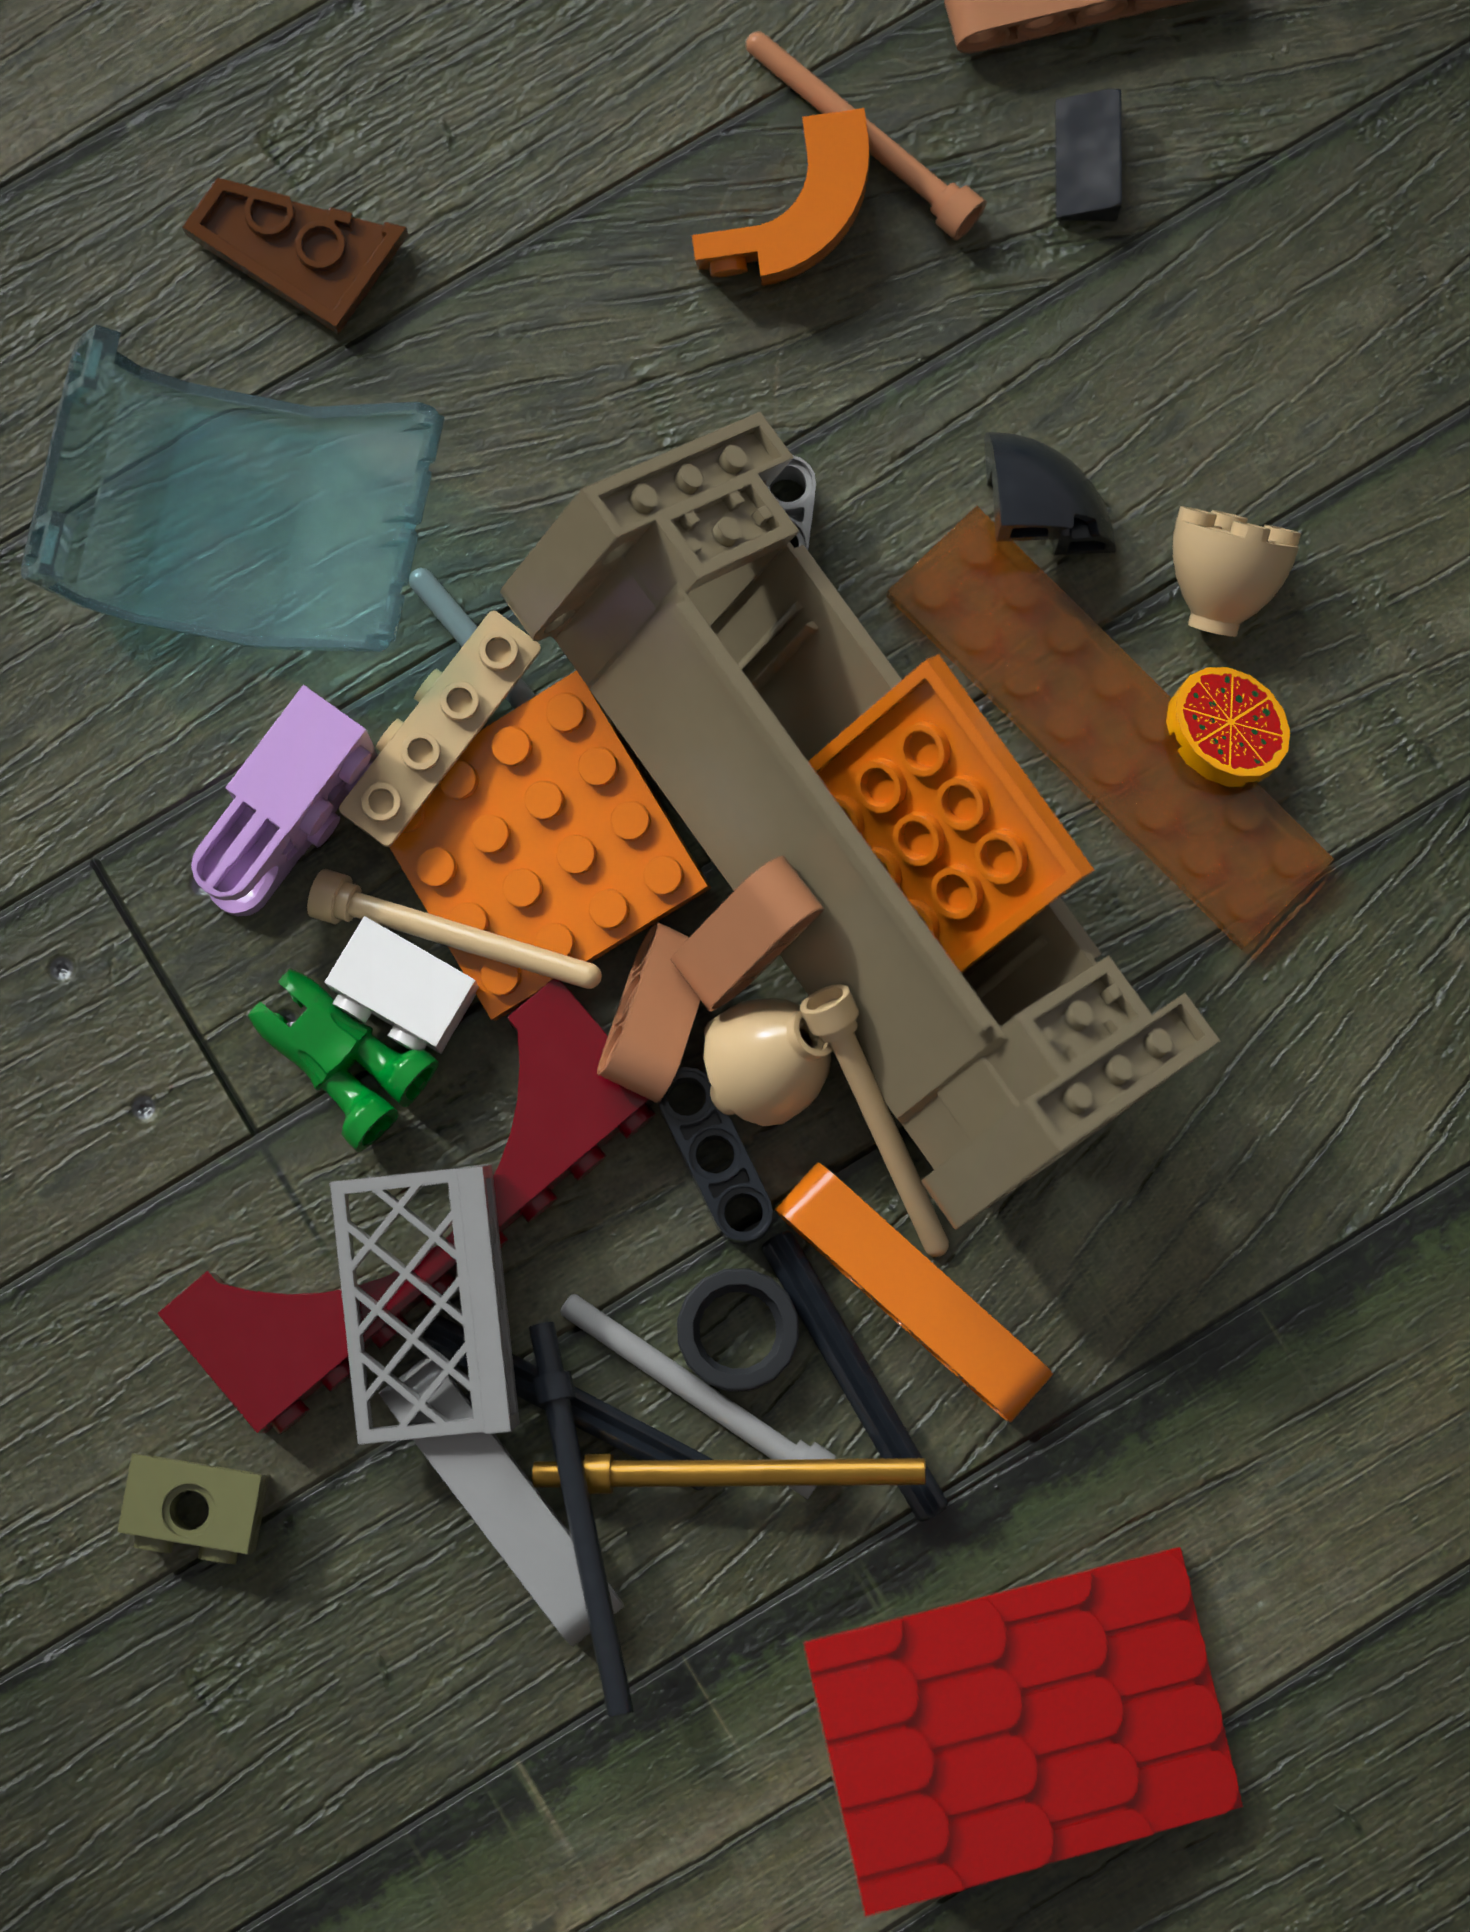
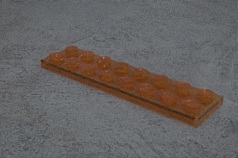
[887,506,1334,950]

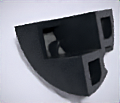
[984,432,1116,555]

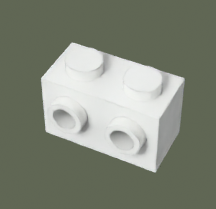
[325,916,479,1054]

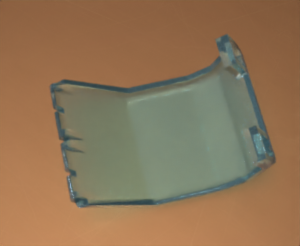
[21,324,445,652]

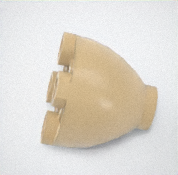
[1173,506,1301,637]
[703,997,833,1126]

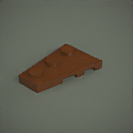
[182,178,408,335]

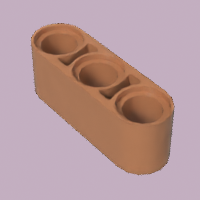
[671,855,824,1011]
[597,922,700,1103]

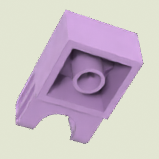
[191,685,378,916]

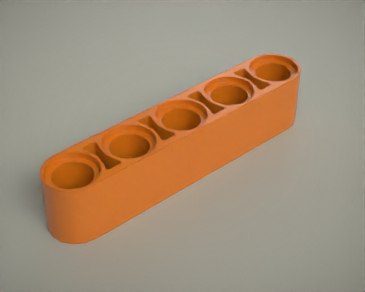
[774,1162,1053,1423]

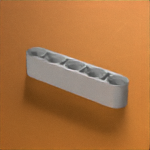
[379,1355,625,1647]

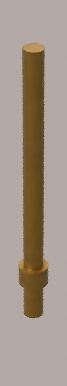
[532,1454,926,1494]

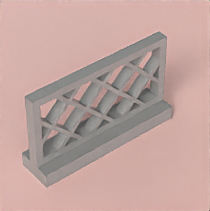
[330,1164,520,1444]

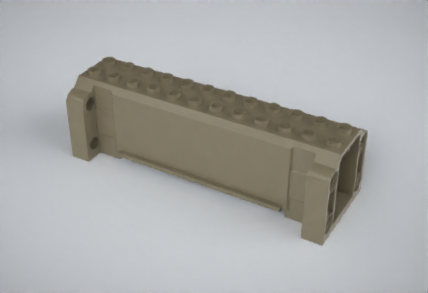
[500,412,1220,1230]

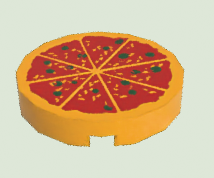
[1166,667,1290,787]

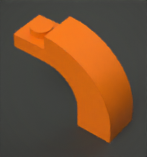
[692,108,869,286]

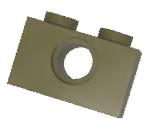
[117,1454,270,1564]

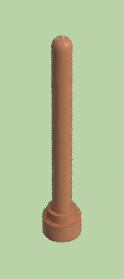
[746,32,987,241]

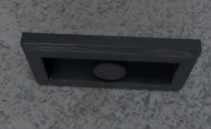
[1055,89,1122,221]

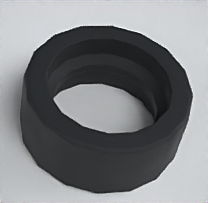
[677,1268,799,1392]

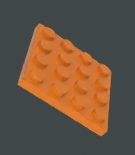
[808,654,1094,974]
[389,670,711,1021]

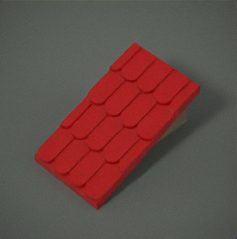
[803,1547,1243,1917]

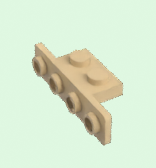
[339,611,541,847]

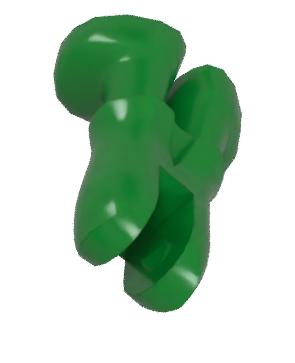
[247,968,439,1152]

